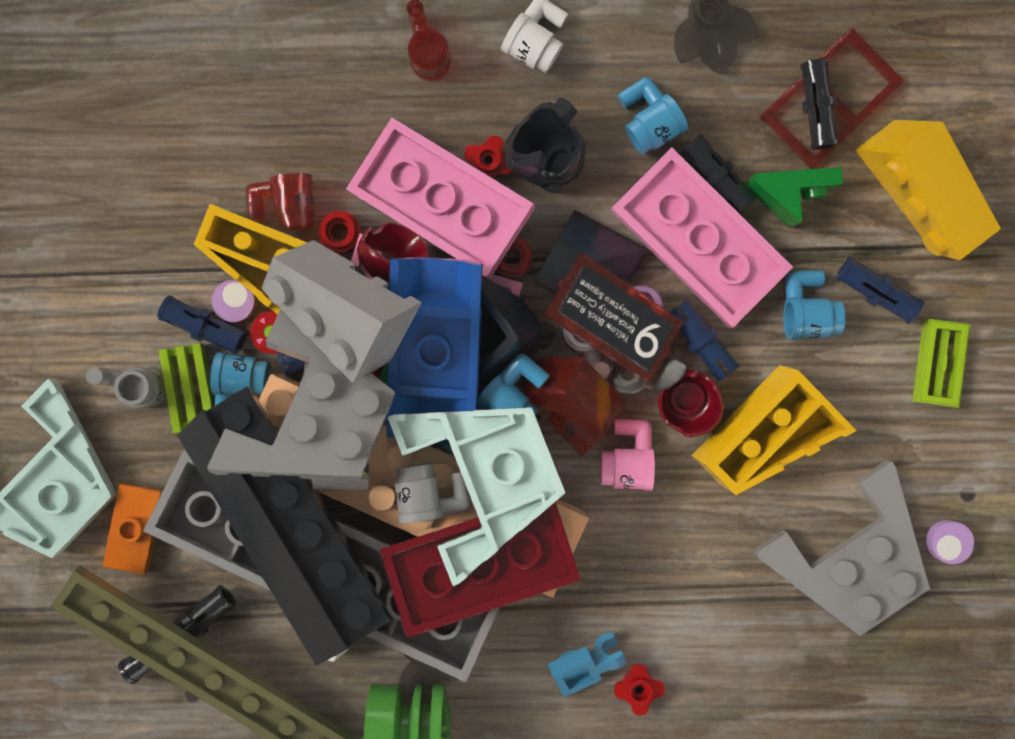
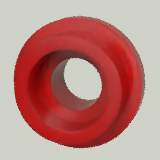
[318,211,361,254]
[496,236,533,278]

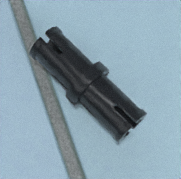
[800,58,839,150]
[681,133,757,213]

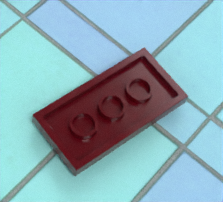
[380,501,581,638]

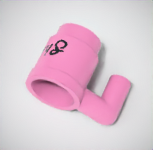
[600,419,655,491]

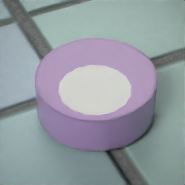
[212,280,258,323]
[926,520,974,564]

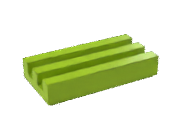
[912,319,971,408]
[158,343,215,433]

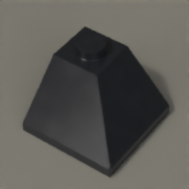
[535,210,648,300]
[479,275,548,387]

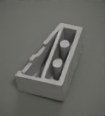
[261,240,422,383]

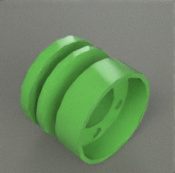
[364,684,451,739]

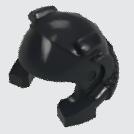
[505,97,586,193]

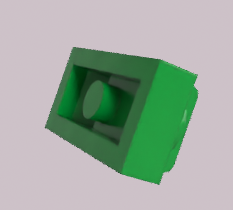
[746,167,843,227]

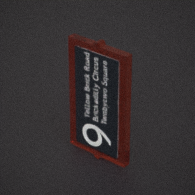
[545,253,683,383]

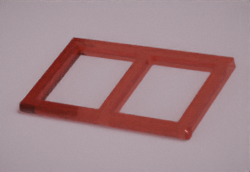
[760,28,904,169]

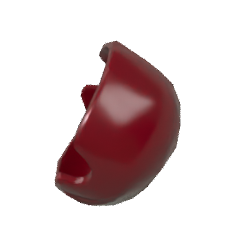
[357,222,428,284]
[657,369,724,438]

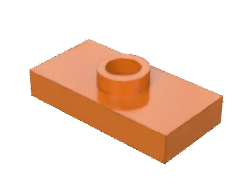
[102,482,163,575]

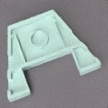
[0,379,117,558]
[387,407,565,586]

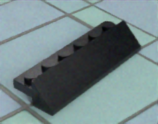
[177,386,392,666]

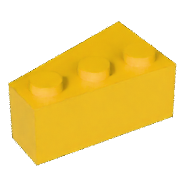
[855,120,1001,260]
[193,204,307,315]
[691,365,857,495]

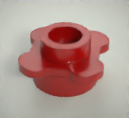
[464,135,511,179]
[614,664,665,716]

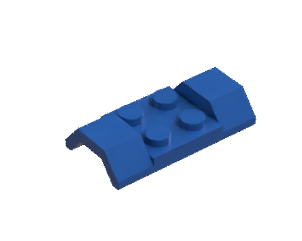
[386,257,483,438]

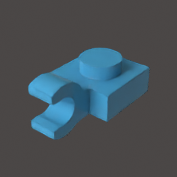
[548,632,627,697]

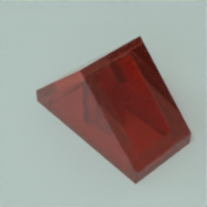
[523,357,619,433]

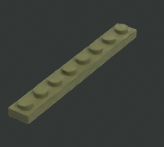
[50,566,359,739]

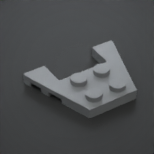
[207,309,395,481]
[752,460,930,636]

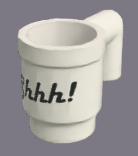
[501,0,569,74]

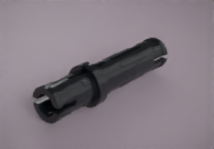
[118,585,236,684]

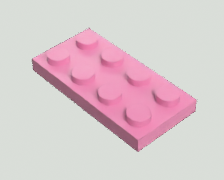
[346,118,536,279]
[610,148,793,328]

